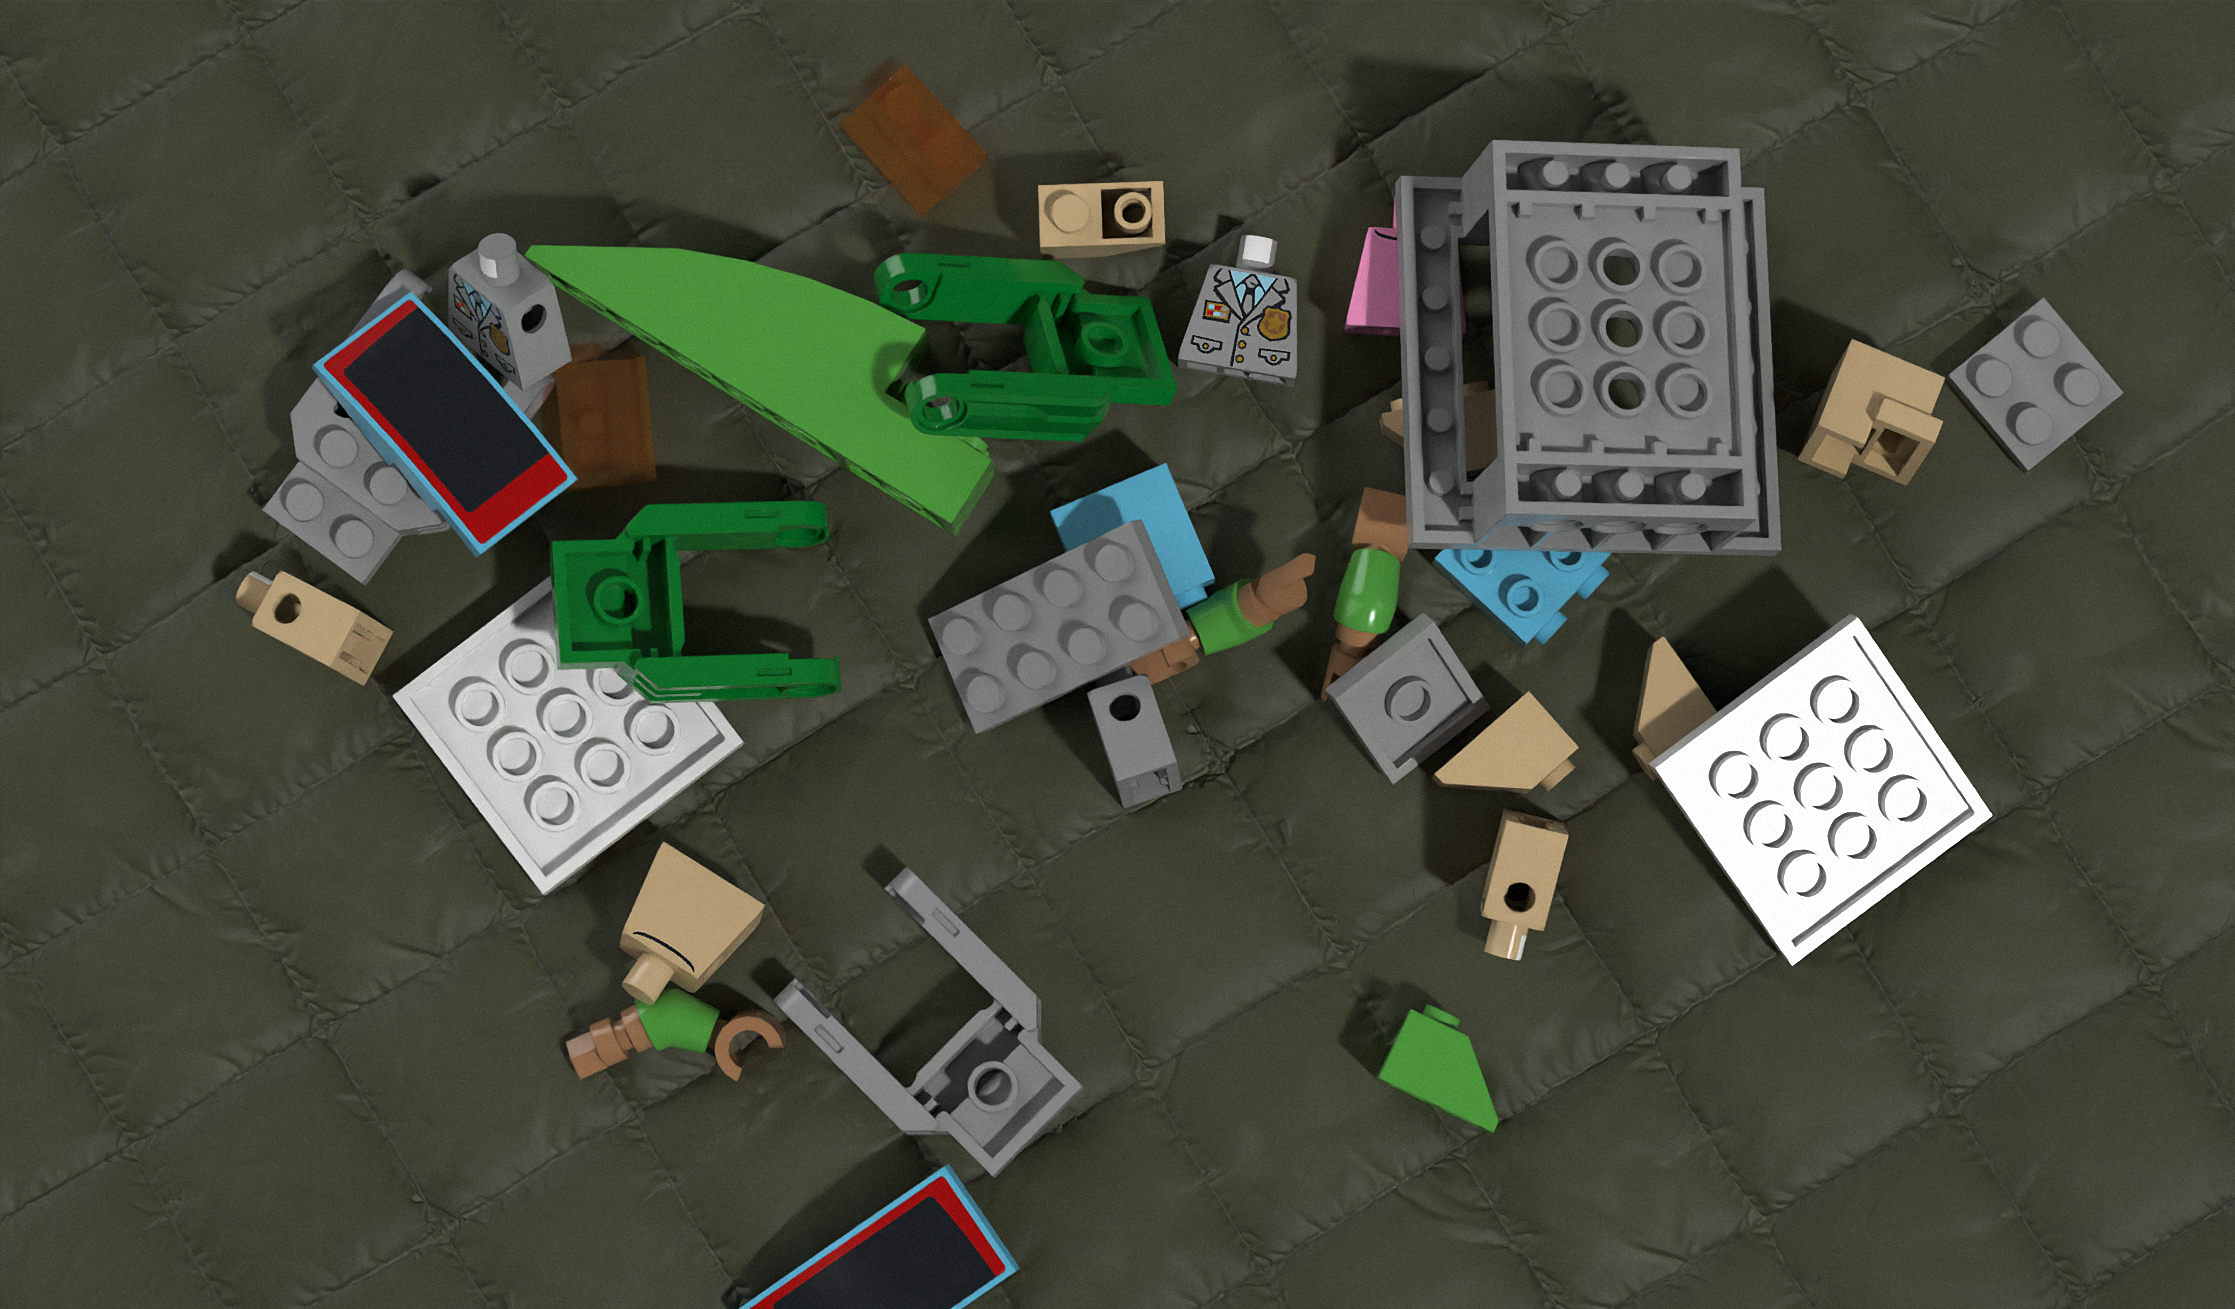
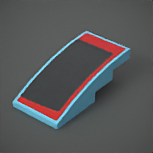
[312,292,578,558]
[739,1164,1020,1309]

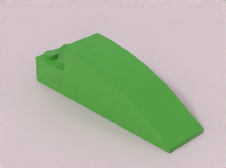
[524,245,995,537]

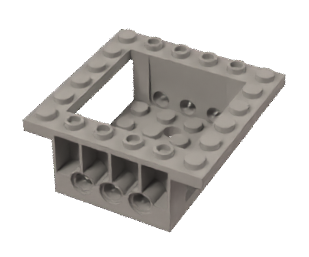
[1395,140,1782,556]

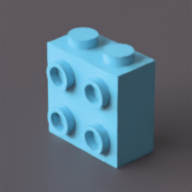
[1050,463,1215,610]
[1431,549,1612,649]

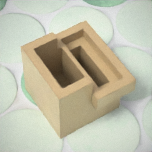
[1797,339,1945,486]

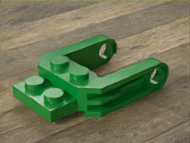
[874,253,1177,442]
[549,501,842,704]

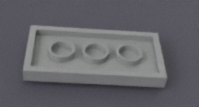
[928,519,1191,734]

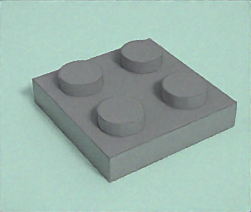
[1945,297,2124,474]
[1324,612,1491,785]

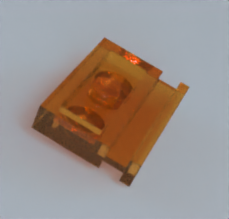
[839,64,989,218]
[555,356,658,491]

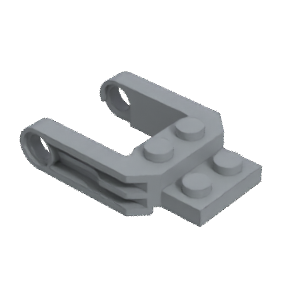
[263,268,556,586]
[773,866,1084,1178]

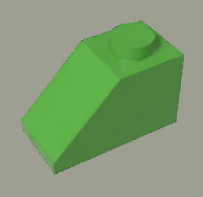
[1376,1004,1499,1133]

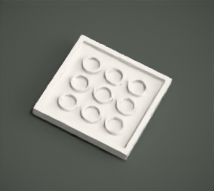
[393,575,745,896]
[1649,613,1993,965]

